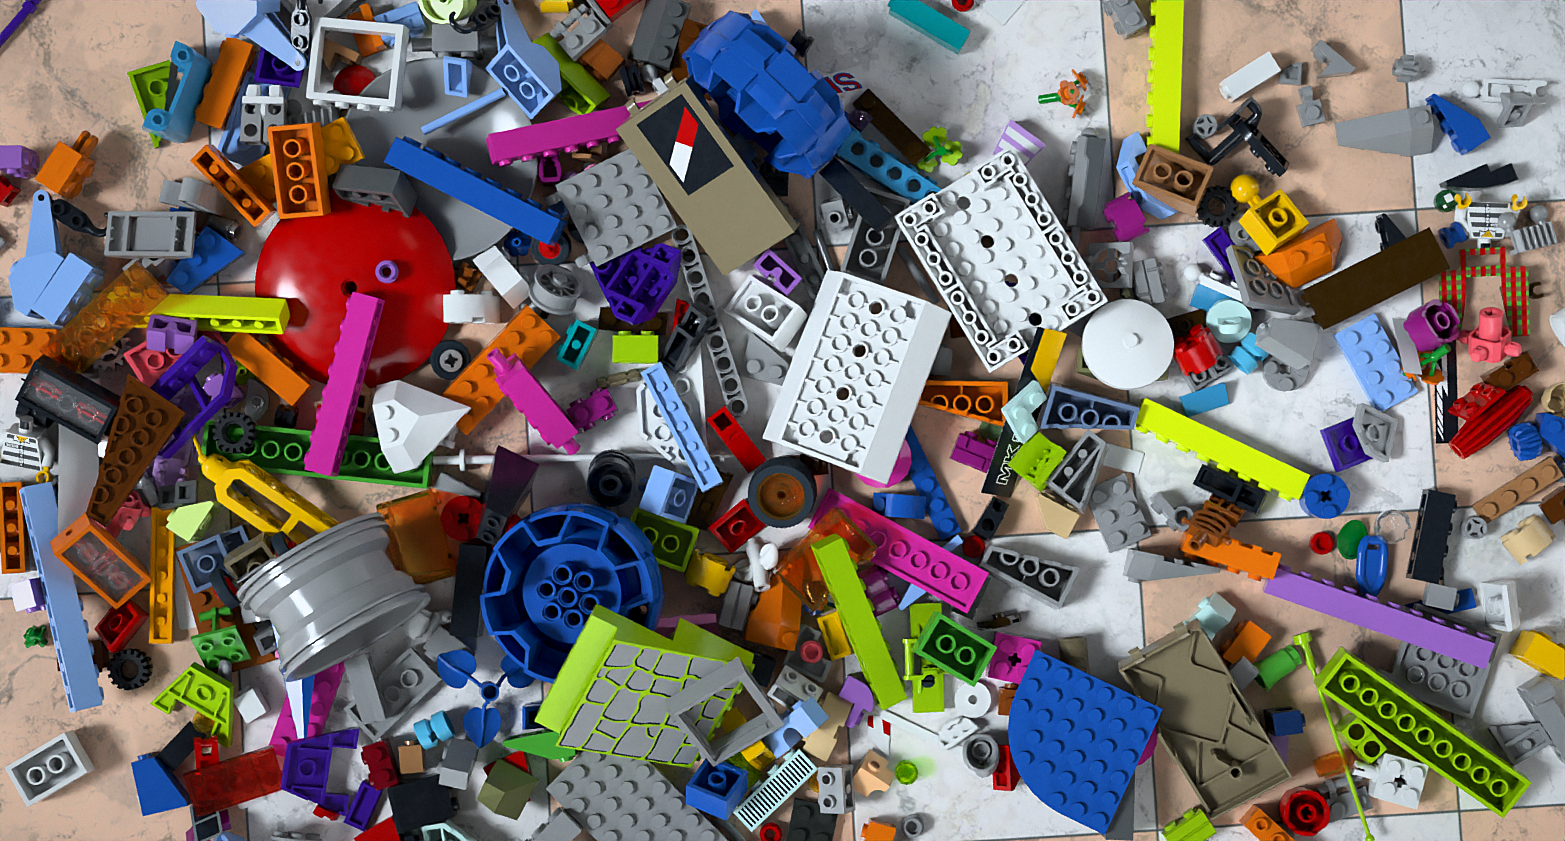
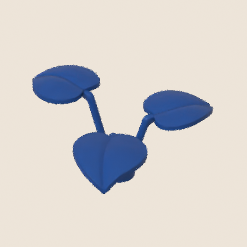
[437,650,535,749]

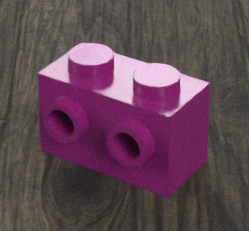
[566,387,619,432]

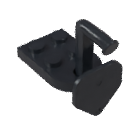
[1185,96,1290,177]

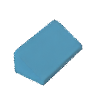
[1189,283,1234,312]
[1179,382,1229,418]

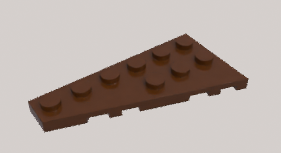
[86,374,187,527]

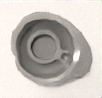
[962,733,1000,778]

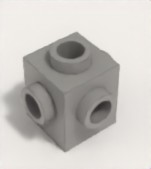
[820,196,854,232]

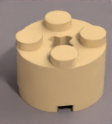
[1500,514,1556,565]

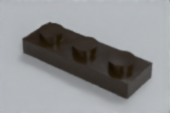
[598,307,668,336]

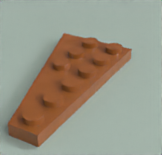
[175,541,278,674]

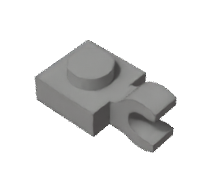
[1296,85,1326,128]

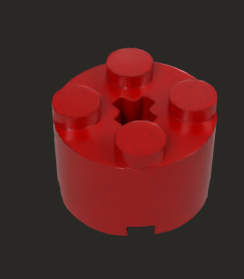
[1172,324,1223,376]
[440,496,482,541]
[1278,787,1330,836]

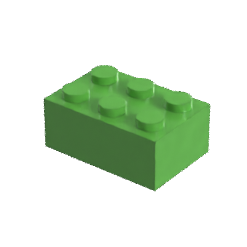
[911,611,997,687]

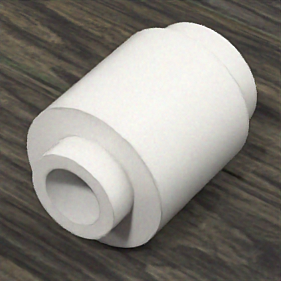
[402,607,433,639]

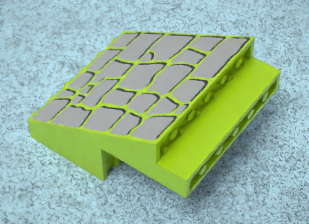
[534,603,755,768]

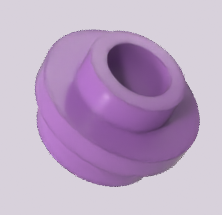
[375,260,399,283]

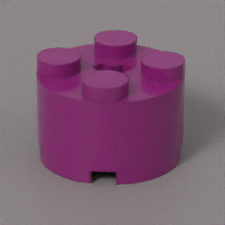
[1102,192,1150,242]
[1403,299,1460,352]

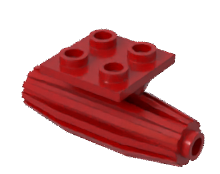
[1447,382,1533,459]

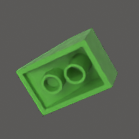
[503,729,580,762]

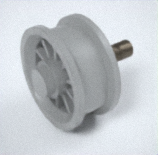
[528,264,583,319]

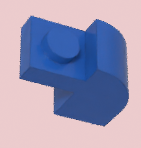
[872,492,926,519]

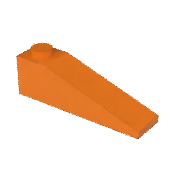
[743,555,805,651]

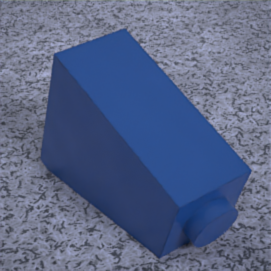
[131,753,193,816]

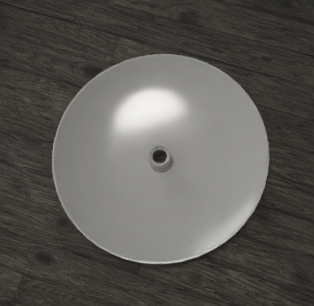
[346,58,538,261]

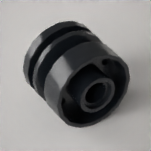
[586,449,636,507]

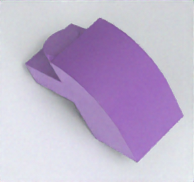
[838,674,874,729]

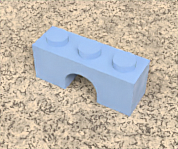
[762,696,829,758]

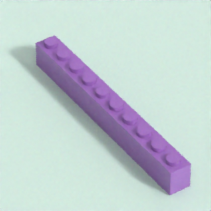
[1262,563,1495,670]

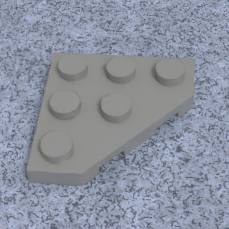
[1225,245,1301,315]

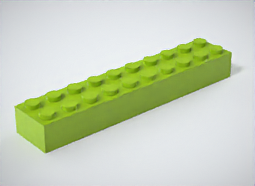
[1313,646,1531,818]

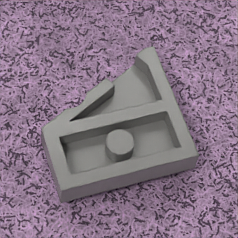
[740,333,789,386]

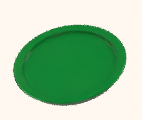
[1337,520,1368,560]

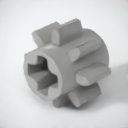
[1392,54,1419,83]

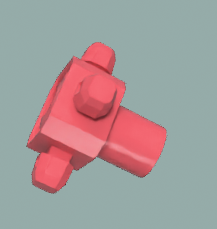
[1458,307,1522,363]
[88,490,151,539]

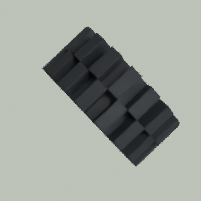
[1196,185,1238,228]
[212,412,258,454]
[107,648,153,690]

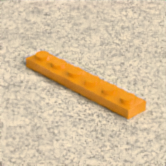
[149,507,176,644]

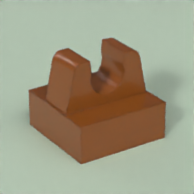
[455,261,483,293]

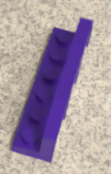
[111,335,238,459]

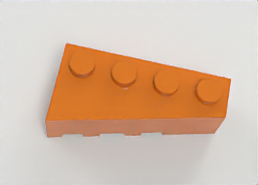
[918,380,1008,428]
[1178,528,1282,581]

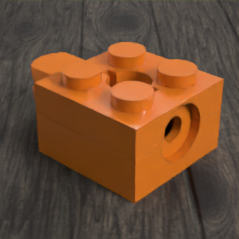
[35,130,99,200]

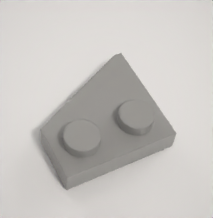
[1487,723,1553,766]

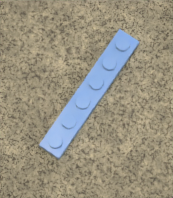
[640,362,723,493]

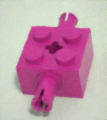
[985,631,1041,684]

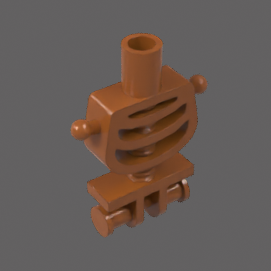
[1181,494,1245,551]

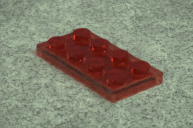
[183,745,282,817]

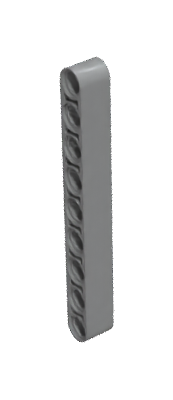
[672,224,748,417]

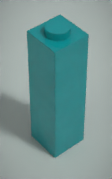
[887,0,971,55]

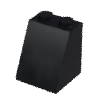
[387,773,460,834]

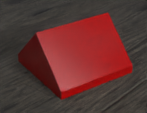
[708,499,766,554]
[94,599,149,653]

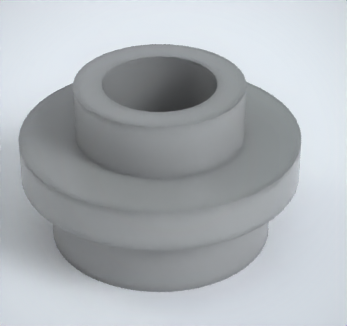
[901,815,924,838]

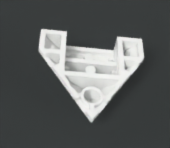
[372,380,471,474]

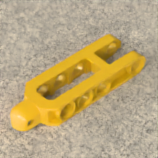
[202,454,339,546]

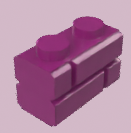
[949,431,997,474]

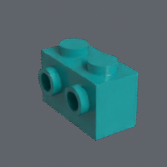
[555,319,599,371]

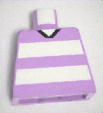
[992,120,1046,166]

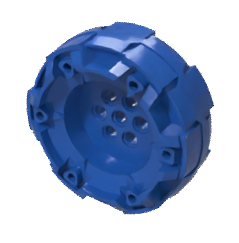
[682,10,852,179]
[480,502,665,684]

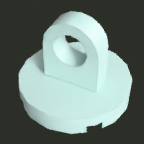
[1206,298,1252,343]

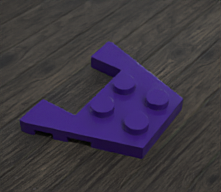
[280,727,360,816]

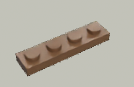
[1471,456,1564,524]

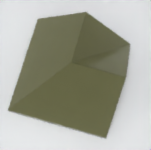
[477,758,539,820]

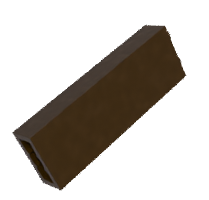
[1301,227,1450,330]

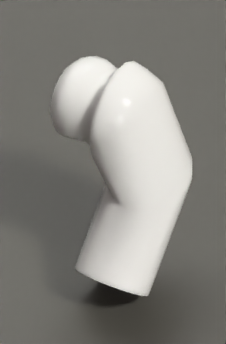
[426,609,452,635]

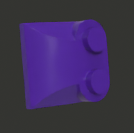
[254,46,309,88]

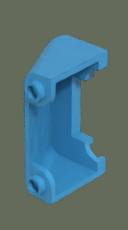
[142,41,213,144]

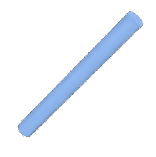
[421,87,506,135]

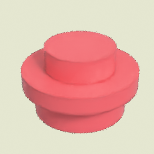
[800,640,823,663]

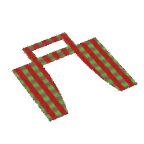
[1438,247,1530,340]

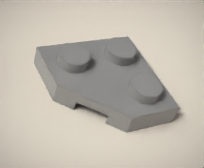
[1352,403,1399,463]

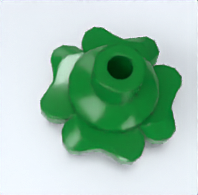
[23,624,48,648]

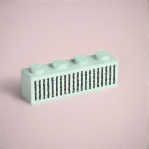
[733,747,818,832]

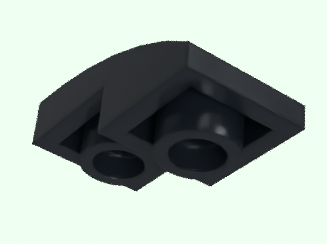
[156,721,207,771]

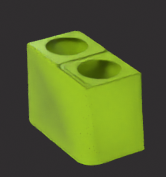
[1334,713,1387,764]

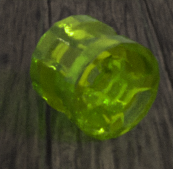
[895,760,918,785]

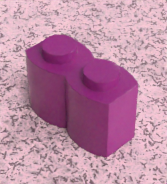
[538,151,562,186]
[857,564,900,618]

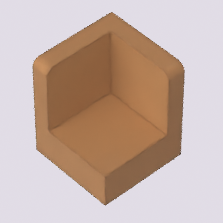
[572,141,608,163]

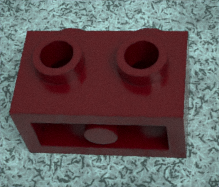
[361,737,402,791]

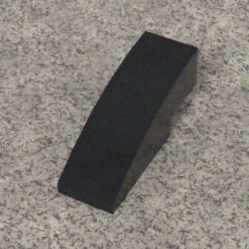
[1439,163,1518,191]
[659,301,716,374]
[1193,464,1267,516]

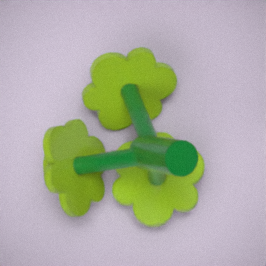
[917,126,963,173]

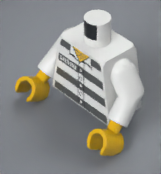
[1454,193,1527,248]
[0,415,56,483]

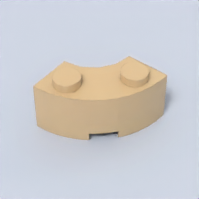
[802,692,853,762]

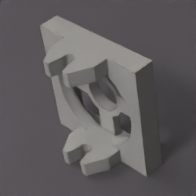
[1082,242,1133,289]

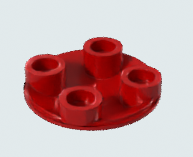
[333,65,376,107]

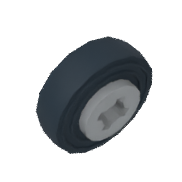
[430,340,471,380]

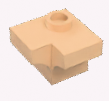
[853,749,895,797]

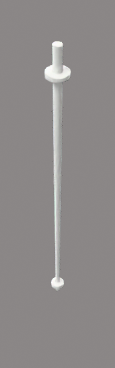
[433,448,733,471]

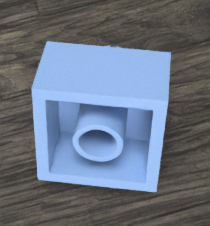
[638,465,699,524]

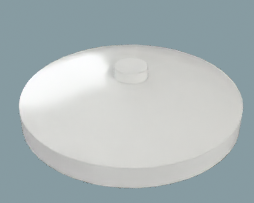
[1082,299,1174,390]

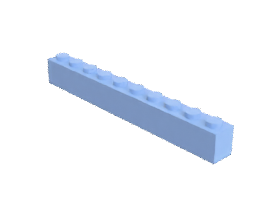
[19,482,104,713]

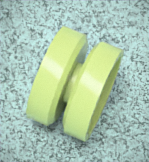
[418,0,477,24]

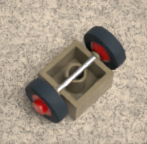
[209,531,297,609]

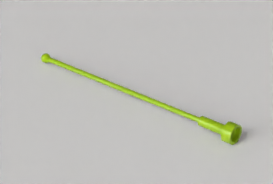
[1292,631,1375,841]

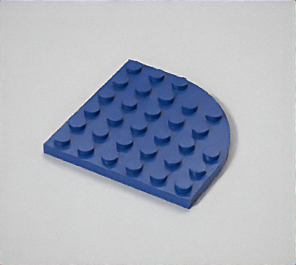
[1008,649,1163,835]

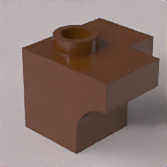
[1538,486,1565,524]

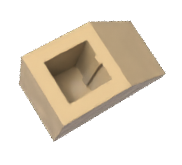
[1035,492,1080,539]

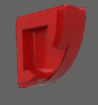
[313,804,340,821]

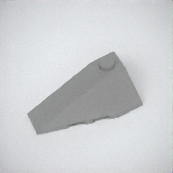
[1334,105,1434,157]
[1123,549,1221,584]

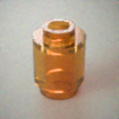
[1313,750,1349,778]

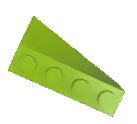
[532,32,611,115]

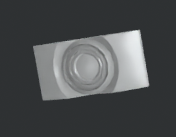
[104,211,197,260]

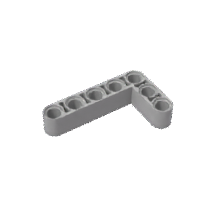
[158,177,227,217]

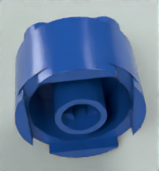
[1299,473,1350,519]

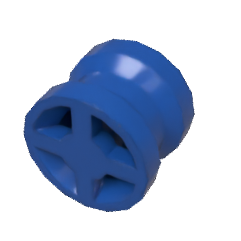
[1438,221,1466,249]

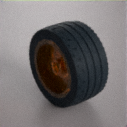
[748,456,817,528]

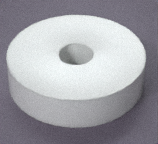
[954,682,991,718]

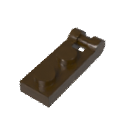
[686,466,734,532]

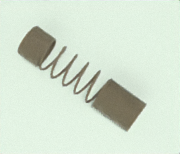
[1058,636,1090,674]

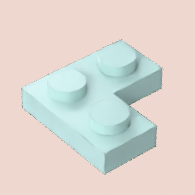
[1001,380,1047,444]

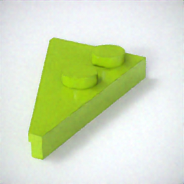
[127,60,171,149]

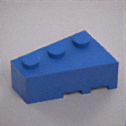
[166,226,247,295]
[1533,413,1565,459]

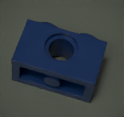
[1263,706,1306,737]

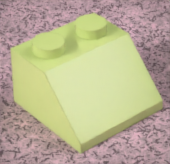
[166,501,224,542]

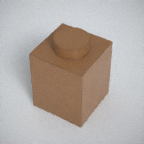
[398,739,427,774]

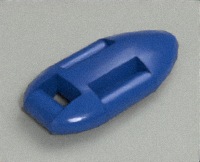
[1355,535,1389,597]

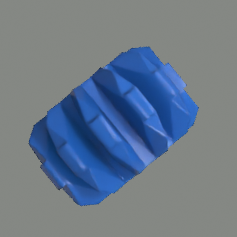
[1507,422,1543,461]

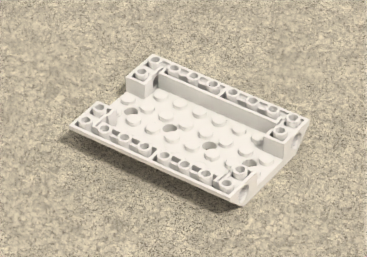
[894,145,1108,373]
[762,270,952,485]

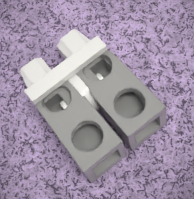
[240,85,288,146]

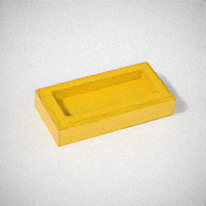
[817,611,853,661]

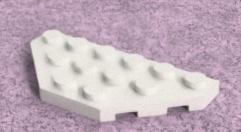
[636,342,709,477]

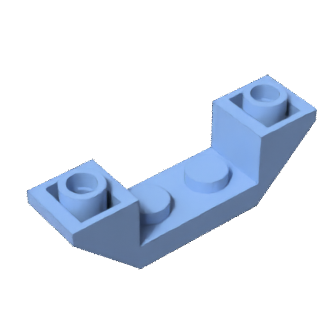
[1116,131,1178,220]

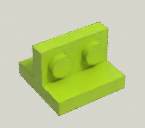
[1008,431,1067,492]

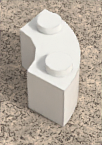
[473,244,532,309]
[443,290,500,324]

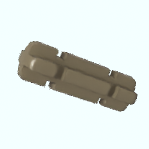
[596,368,640,390]

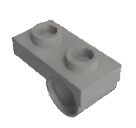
[1149,493,1194,533]

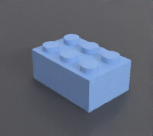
[31,252,106,327]

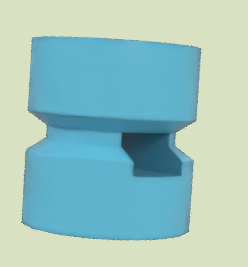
[1227,332,1269,375]
[413,710,456,750]

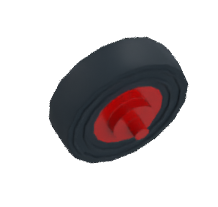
[530,231,571,265]

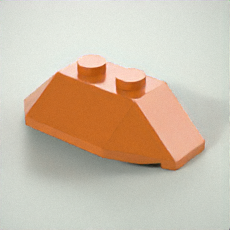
[1253,218,1343,289]

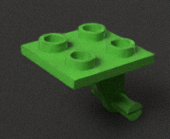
[191,606,251,669]

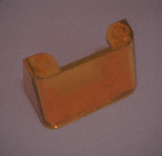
[376,488,458,586]
[772,505,878,613]

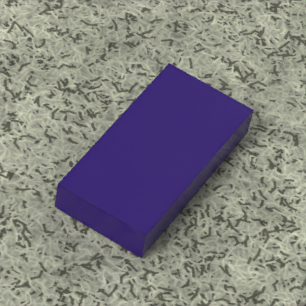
[344,780,384,831]

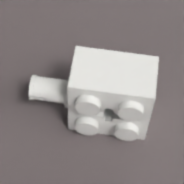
[1351,752,1429,810]

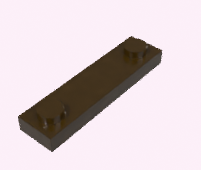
[852,88,931,167]

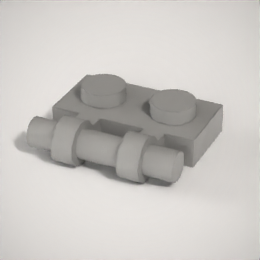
[549,3,608,62]
[1316,773,1373,823]

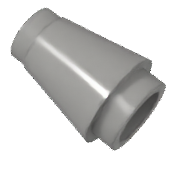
[207,214,243,241]

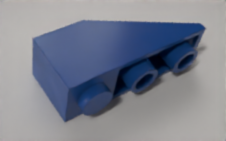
[1425,94,1491,156]

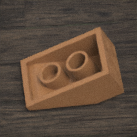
[1132,144,1214,217]

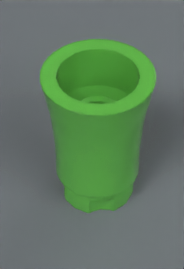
[1253,645,1302,692]

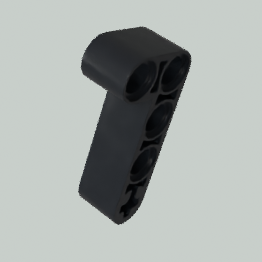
[819,157,895,234]

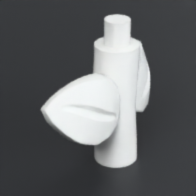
[731,538,779,592]

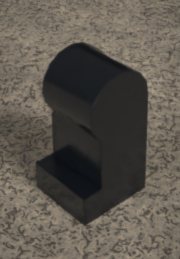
[970,495,1009,542]

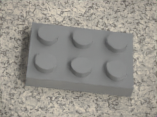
[1088,473,1152,553]

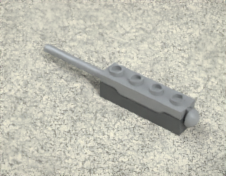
[1062,127,1106,252]

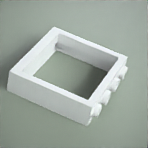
[306,17,410,113]

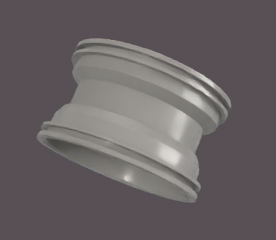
[237,512,431,683]

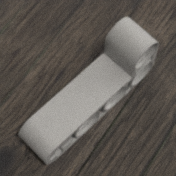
[1517,676,1565,763]

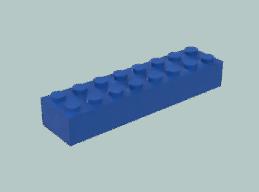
[384,136,567,246]

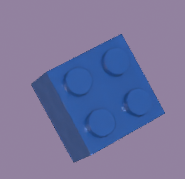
[686,758,748,821]

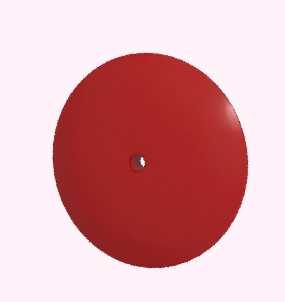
[255,189,456,388]

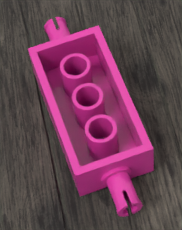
[487,348,580,455]

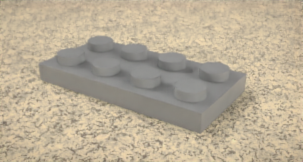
[344,646,442,742]

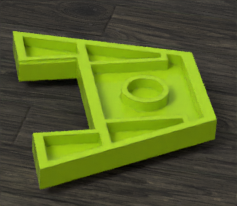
[150,662,234,749]

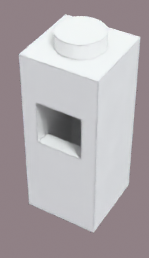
[1219,52,1281,103]

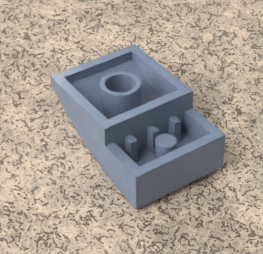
[176,525,251,594]

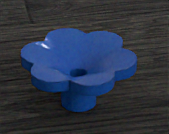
[504,231,532,257]

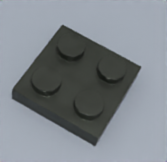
[786,798,838,841]

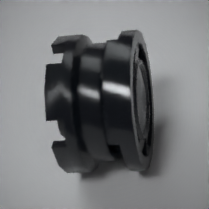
[619,62,645,97]

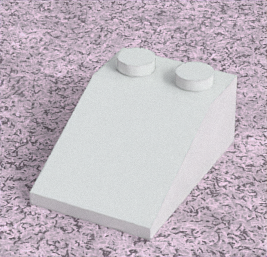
[723,275,808,352]
[1481,580,1522,632]

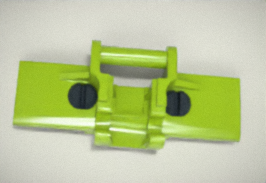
[902,603,949,713]

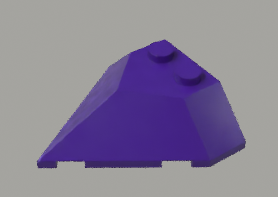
[589,243,682,325]

